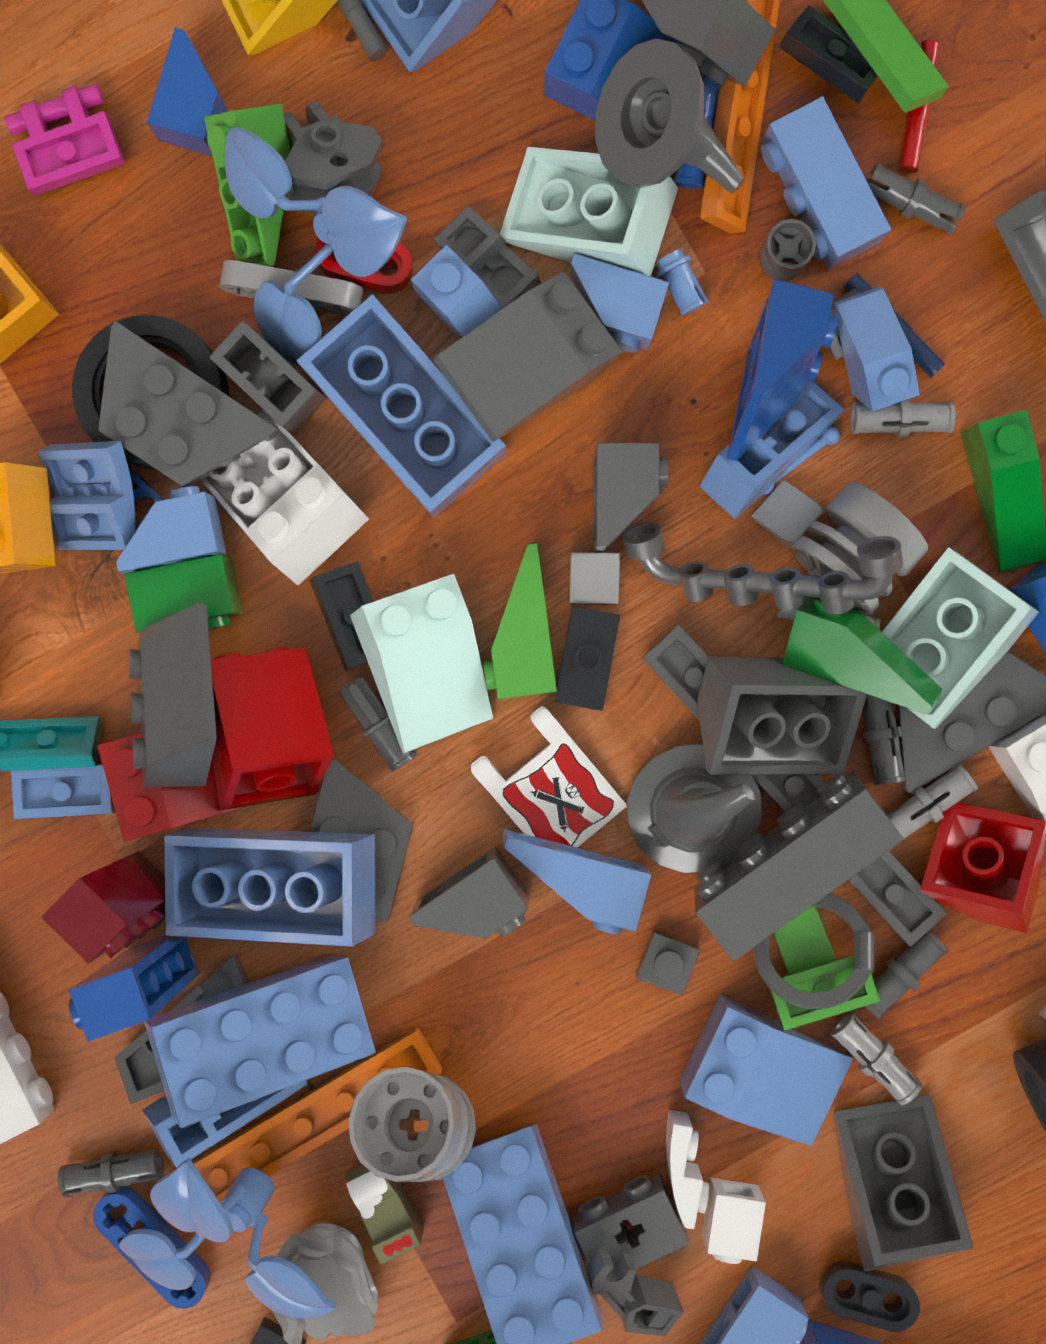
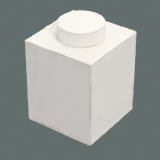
[702,1178,766,1264]

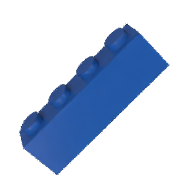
[69,935,200,1042]

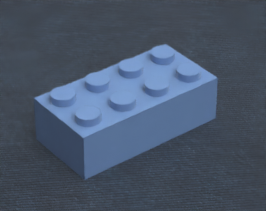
[297,294,507,518]
[164,827,376,947]
[144,953,376,1128]
[443,1123,604,1344]

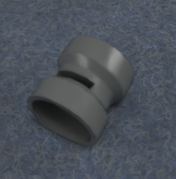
[759,219,816,281]

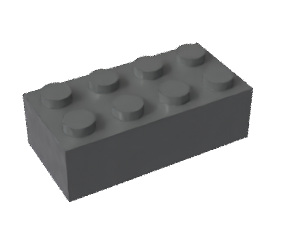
[694,772,904,962]

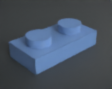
[11,764,115,819]

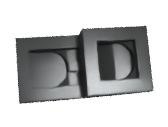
[433,206,541,308]

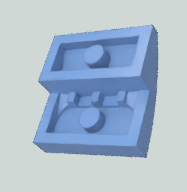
[37,441,135,550]

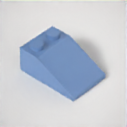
[679,994,853,1146]

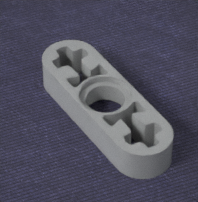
[219,260,363,316]

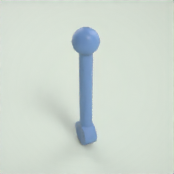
[763,426,840,495]

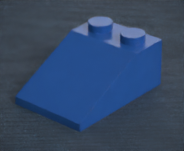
[544,0,707,120]
[727,279,838,461]

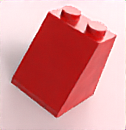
[211,647,334,810]

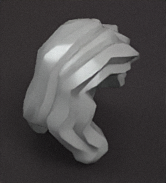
[272,1222,378,1344]

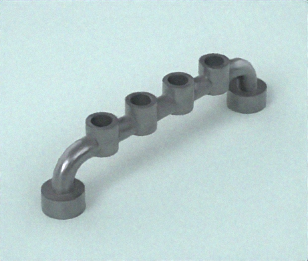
[622,522,903,614]

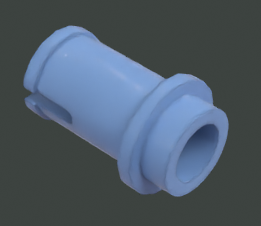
[655,249,709,317]

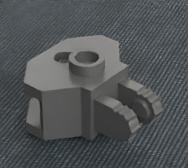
[283,101,383,214]

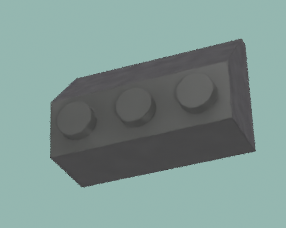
[128,603,217,788]
[697,656,867,775]

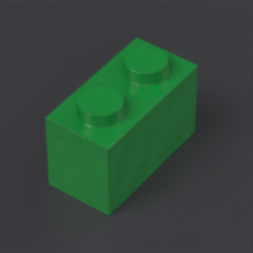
[124,554,243,633]

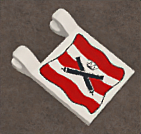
[471,706,627,848]

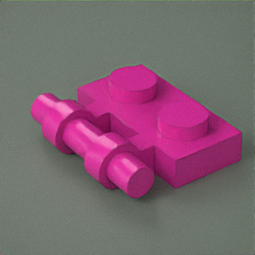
[4,84,126,196]

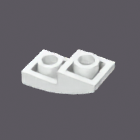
[666,1110,709,1229]

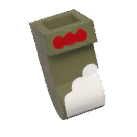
[345,1164,424,1265]

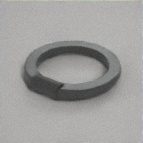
[753,893,875,1009]

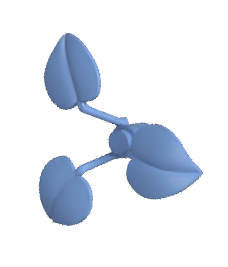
[225,127,407,365]
[119,1158,338,1319]

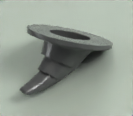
[595,38,744,194]
[627,743,762,873]

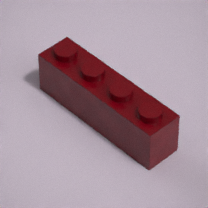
[41,851,165,964]

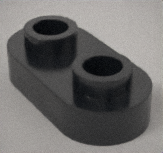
[820,1261,920,1332]

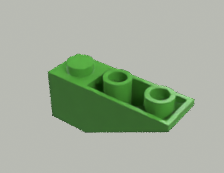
[204,103,291,267]

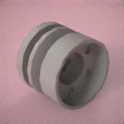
[790,482,928,615]
[348,1067,476,1182]

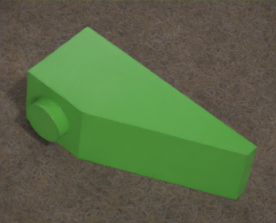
[483,543,557,699]

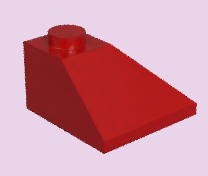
[920,802,1046,933]

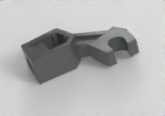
[587,1249,684,1336]

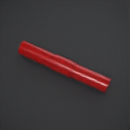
[899,40,941,173]

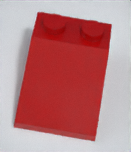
[97,734,251,842]

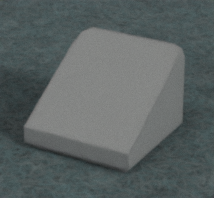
[750,480,825,549]
[570,553,620,604]

